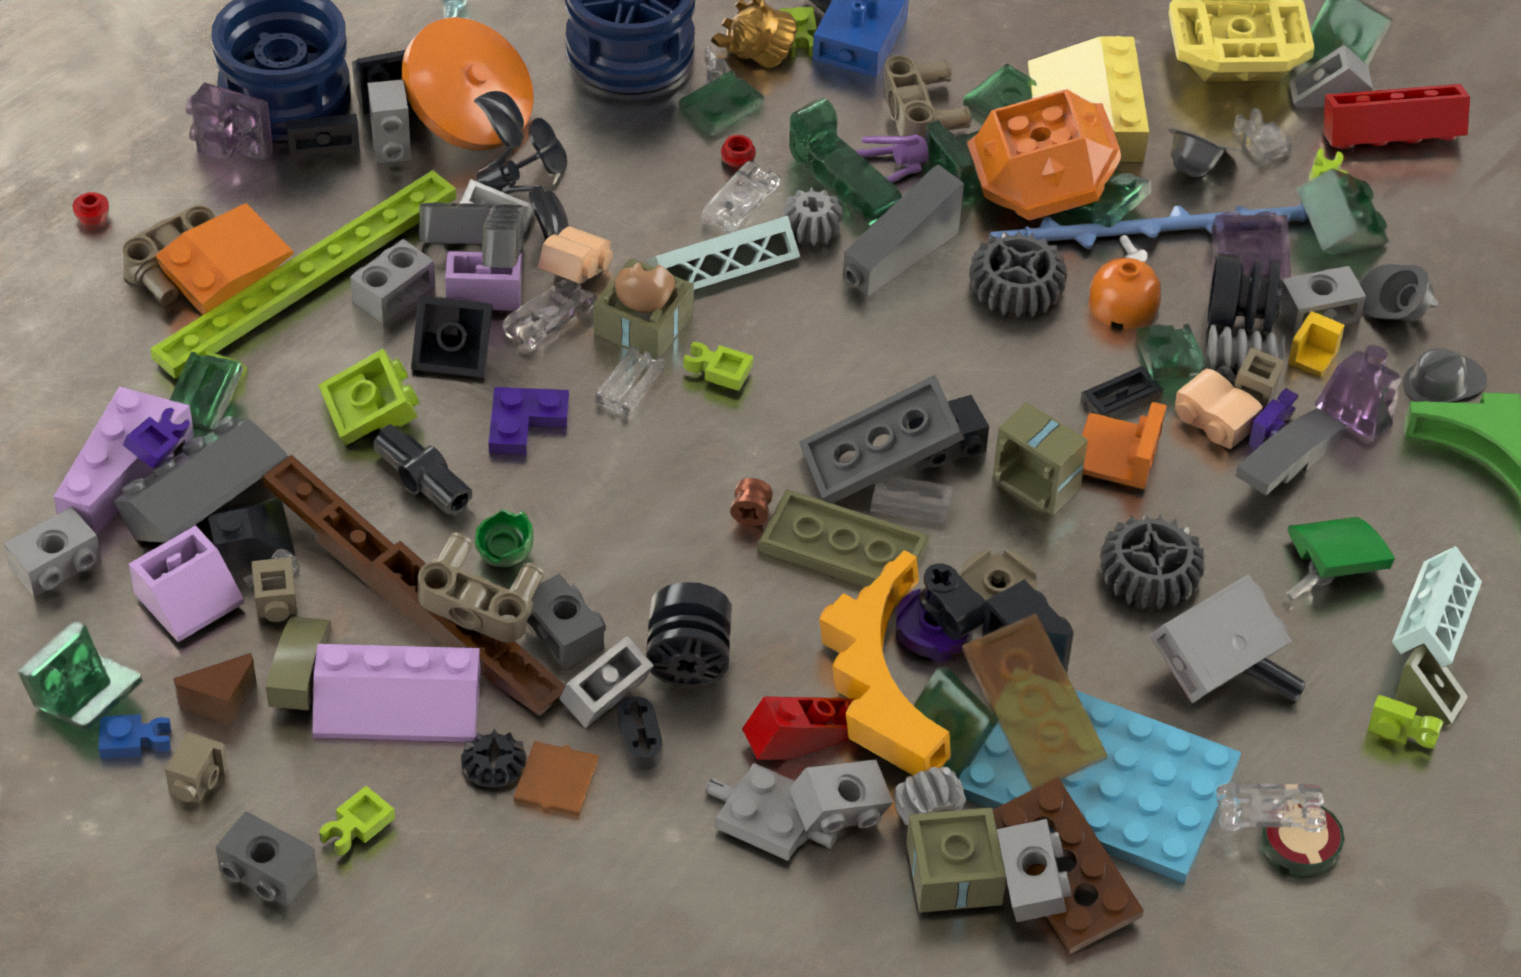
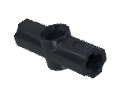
[373,424,473,516]

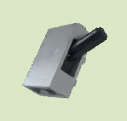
[1149,574,1305,703]

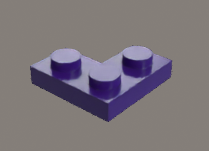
[488,387,569,455]

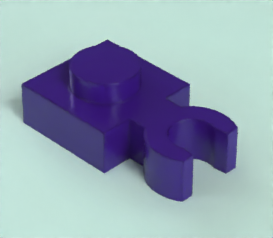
[1248,388,1299,449]
[123,407,190,469]

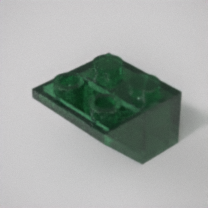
[1297,168,1389,256]

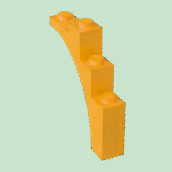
[819,550,951,776]

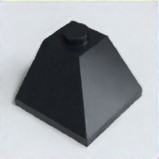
[411,295,493,378]
[206,498,296,572]

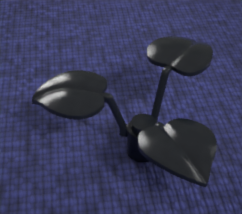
[473,91,569,240]

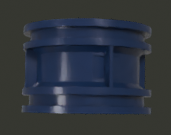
[211,0,351,141]
[565,0,695,93]

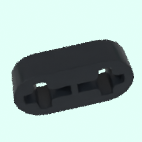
[618,696,663,769]

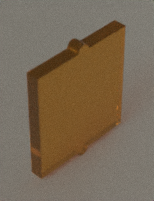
[514,741,599,817]

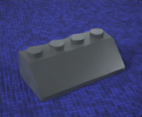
[113,416,289,542]

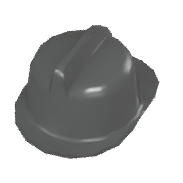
[1168,128,1242,177]
[1360,264,1438,322]
[1403,348,1487,403]

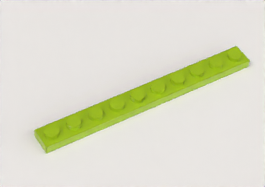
[150,170,457,379]

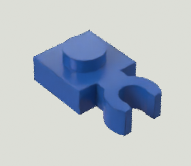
[99,714,171,759]

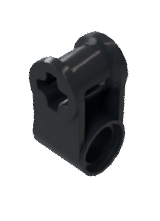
[919,563,986,640]

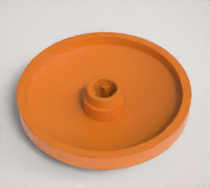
[402,17,534,151]

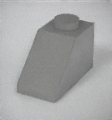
[1289,45,1373,108]

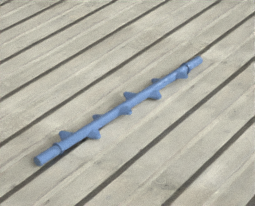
[989,203,1339,249]

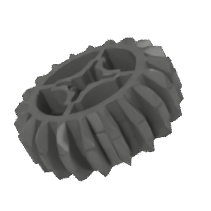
[969,230,1068,318]
[1100,513,1205,610]

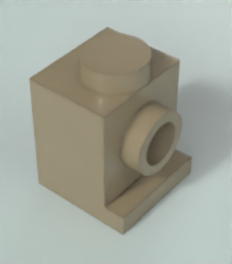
[1234,347,1286,410]
[251,557,297,622]
[165,732,228,803]

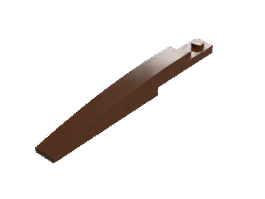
[263,454,566,716]

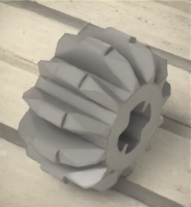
[782,187,843,247]
[893,767,966,825]

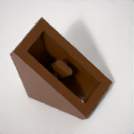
[173,653,257,726]

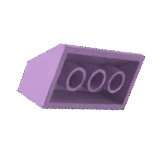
[313,644,481,742]

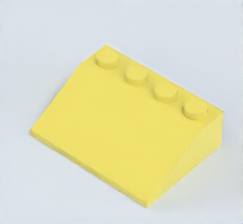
[1027,36,1149,162]

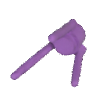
[837,134,929,190]

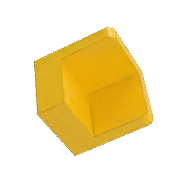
[1288,311,1345,377]

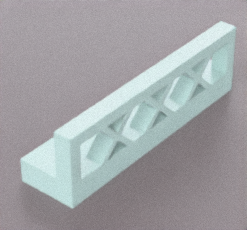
[646,215,800,290]
[1392,546,1482,667]

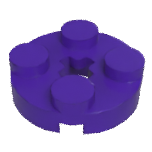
[896,588,974,662]

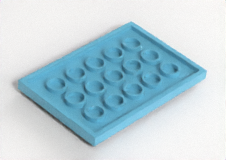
[959,668,1242,883]

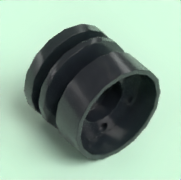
[1207,254,1283,336]
[646,582,732,687]

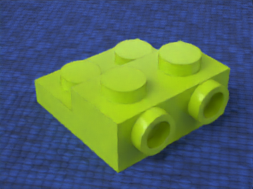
[318,349,420,446]

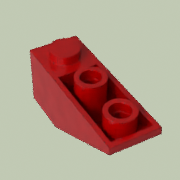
[742,696,855,760]

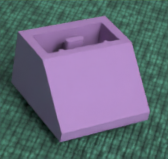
[445,251,524,311]
[129,526,244,642]

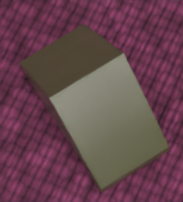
[1394,643,1468,725]

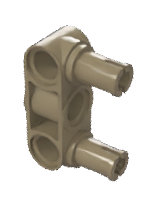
[883,55,971,146]
[122,205,216,306]
[418,532,544,643]

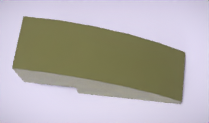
[266,616,331,710]

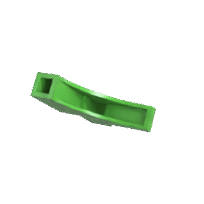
[1403,392,1521,498]

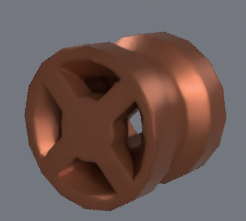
[730,478,773,526]

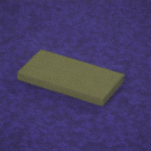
[757,489,930,587]

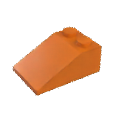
[155,203,294,315]

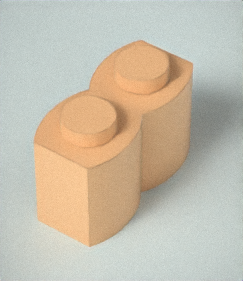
[538,226,613,284]
[1175,368,1263,449]

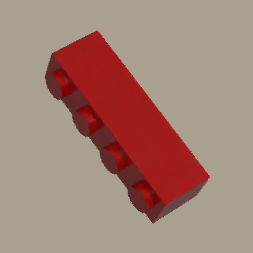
[1323,84,1470,149]

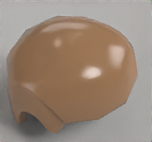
[614,263,675,313]

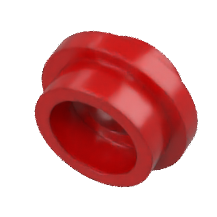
[721,135,756,167]
[72,192,109,225]

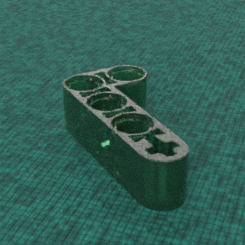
[789,98,902,226]

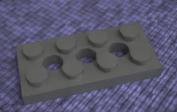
[799,375,964,504]

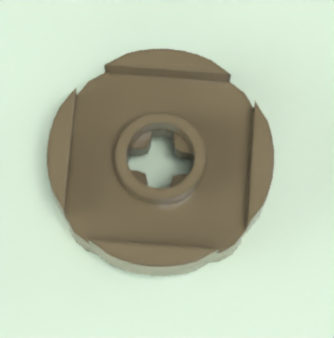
[961,550,1037,601]

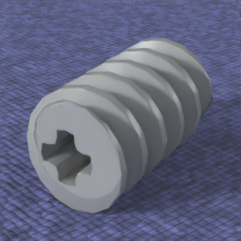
[1206,325,1285,374]

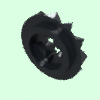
[461,729,527,788]

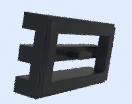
[1080,365,1164,419]

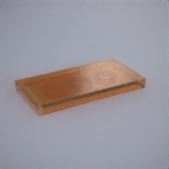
[962,613,1108,790]

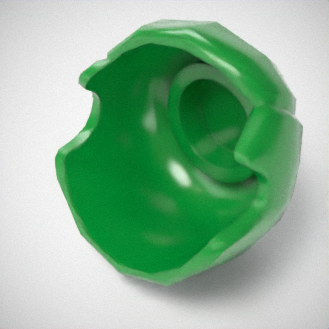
[475,509,534,568]

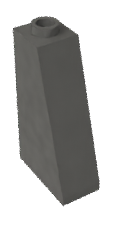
[843,164,964,296]

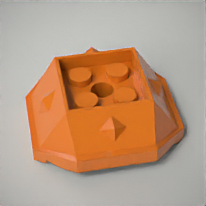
[967,89,1122,221]

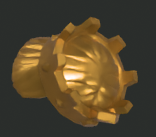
[711,0,797,68]

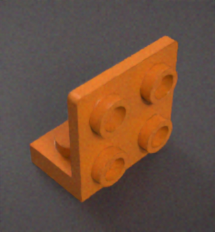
[1082,402,1167,489]

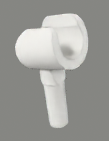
[1120,235,1147,262]

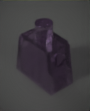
[1315,345,1401,441]

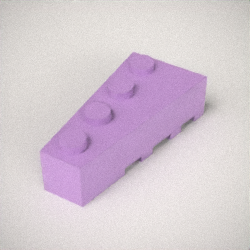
[54,387,194,535]

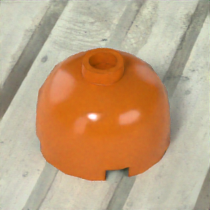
[1088,257,1161,329]

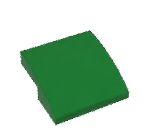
[1287,517,1395,578]

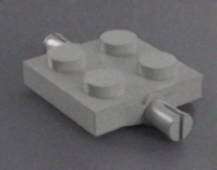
[705,763,837,861]

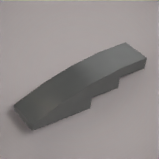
[1236,407,1350,496]

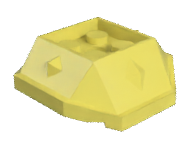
[1168,0,1315,82]

